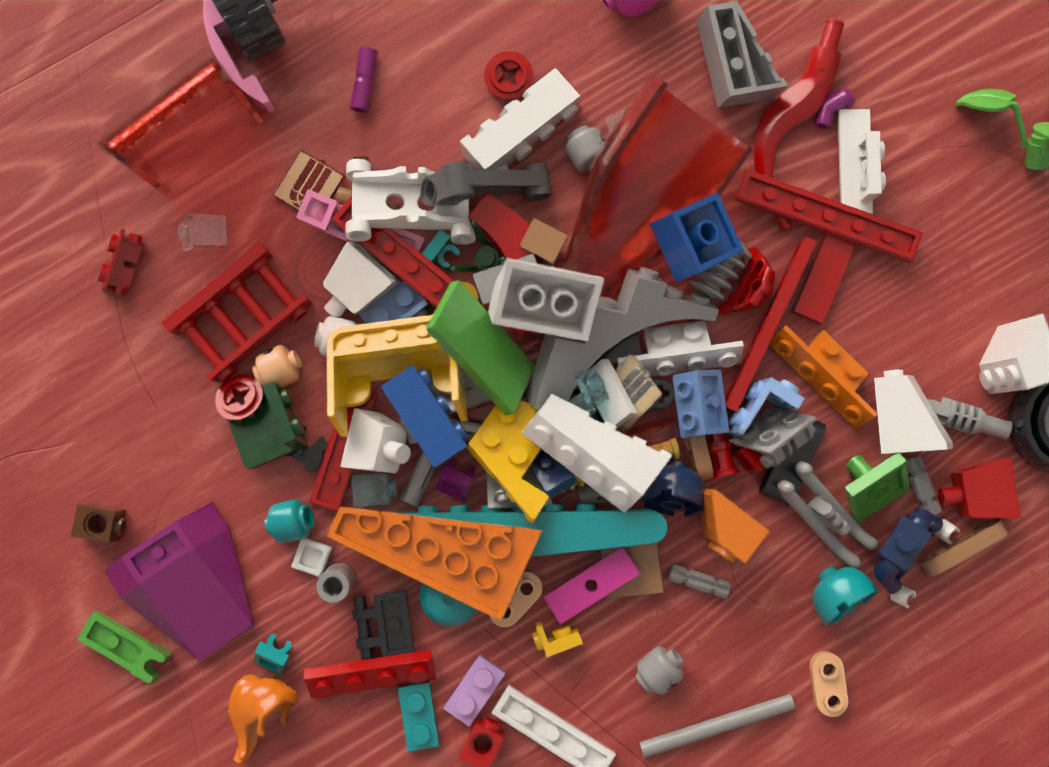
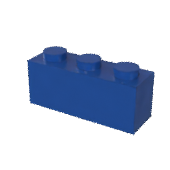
[381,365,469,468]

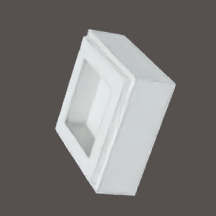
[291,538,333,577]

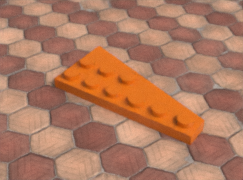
[327,507,543,621]

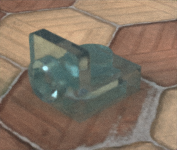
[351,473,397,507]

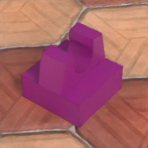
[436,458,475,502]

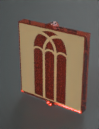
[273,150,345,212]

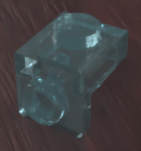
[568,370,610,417]

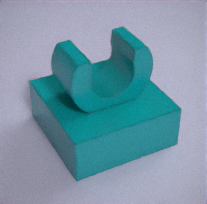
[422,229,461,270]
[253,634,291,676]

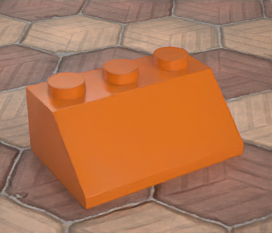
[700,488,770,563]

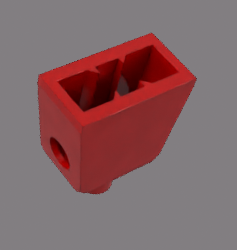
[938,458,1021,519]

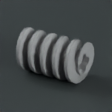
[687,239,752,300]

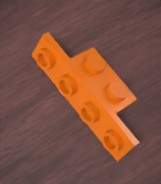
[769,325,877,429]

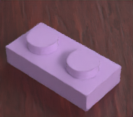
[443,654,506,726]

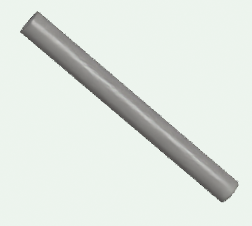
[639,694,795,758]

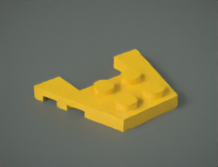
[467,401,550,524]

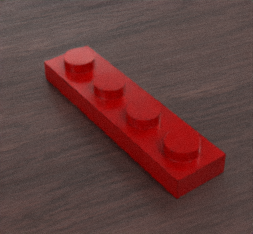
[304,650,437,699]

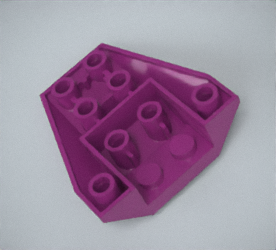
[104,502,254,661]

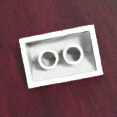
[488,259,604,341]
[979,314,1049,394]

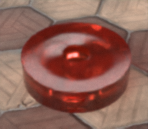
[627,418,680,446]

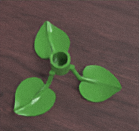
[955,89,1049,170]

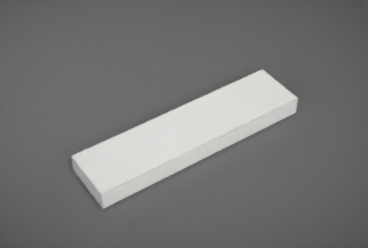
[492,684,616,767]

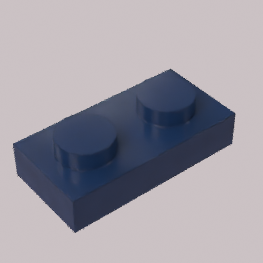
[530,449,578,499]

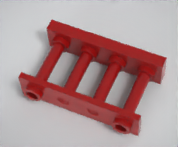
[161,242,312,382]

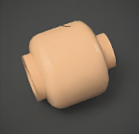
[252,345,302,388]

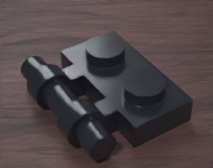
[352,589,415,660]

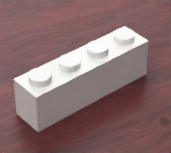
[522,394,672,513]

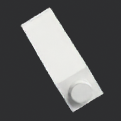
[874,370,953,454]

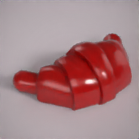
[718,247,775,315]

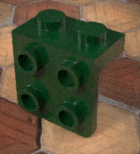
[228,381,306,470]

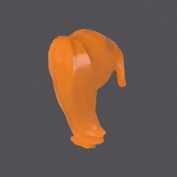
[228,674,298,766]

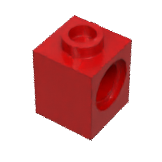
[458,717,505,767]

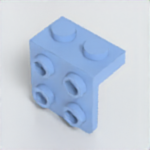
[728,377,805,436]

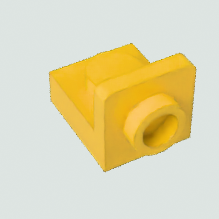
[532,621,583,657]

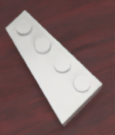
[460,68,580,170]

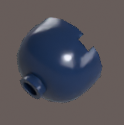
[641,461,705,517]

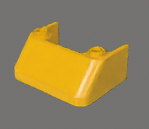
[327,315,468,437]

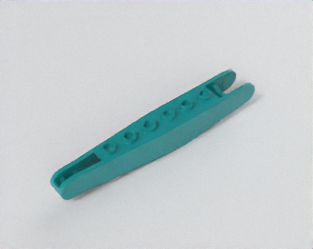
[394,504,667,556]

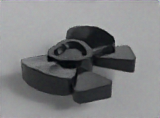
[283,426,327,473]

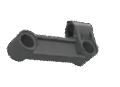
[420,161,552,206]

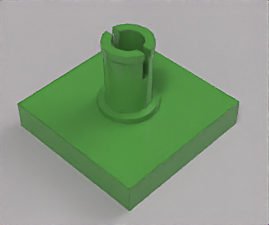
[845,452,910,524]

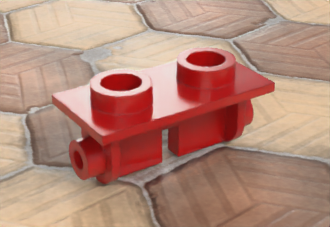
[98,229,144,296]

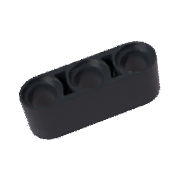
[759,411,826,507]

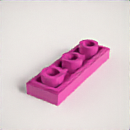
[543,547,641,624]

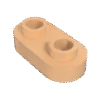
[490,571,542,627]
[809,651,848,717]

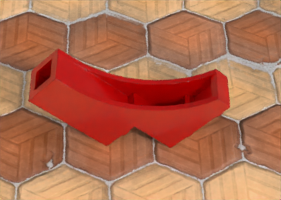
[468,192,542,339]

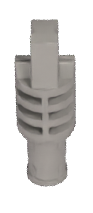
[927,397,1012,440]

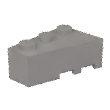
[696,1,788,109]

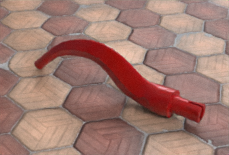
[754,19,844,231]

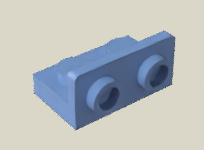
[359,280,431,324]
[673,369,730,438]

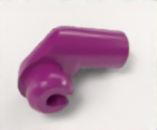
[815,89,855,129]

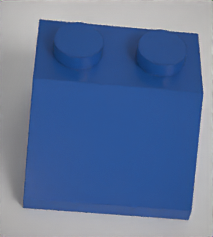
[650,192,744,282]

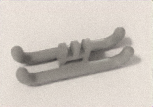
[777,462,878,568]

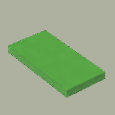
[425,280,535,415]

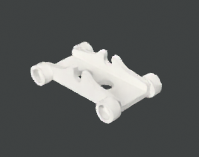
[345,159,476,245]

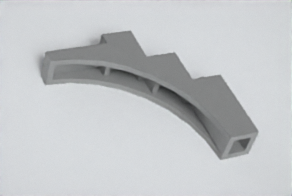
[526,267,719,409]

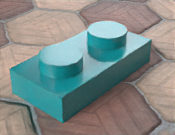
[398,681,440,752]

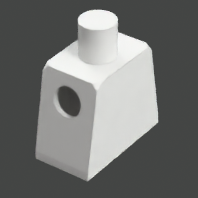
[323,241,400,318]
[340,408,411,473]

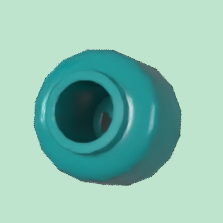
[264,499,315,543]

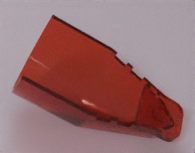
[562,75,753,300]

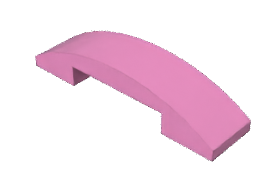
[203,0,275,112]
[296,189,425,251]

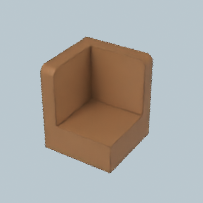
[520,218,568,267]

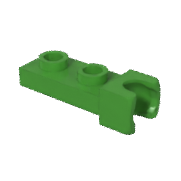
[77,610,172,684]

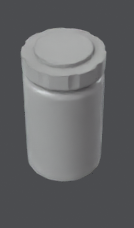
[317,563,355,603]

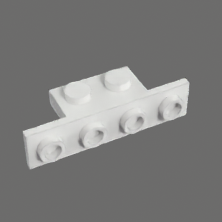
[838,109,886,214]
[618,320,744,380]

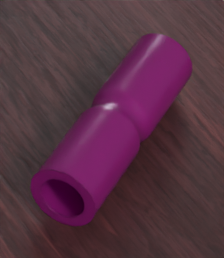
[350,47,378,113]

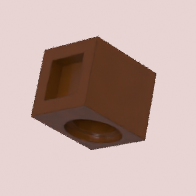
[71,503,127,543]

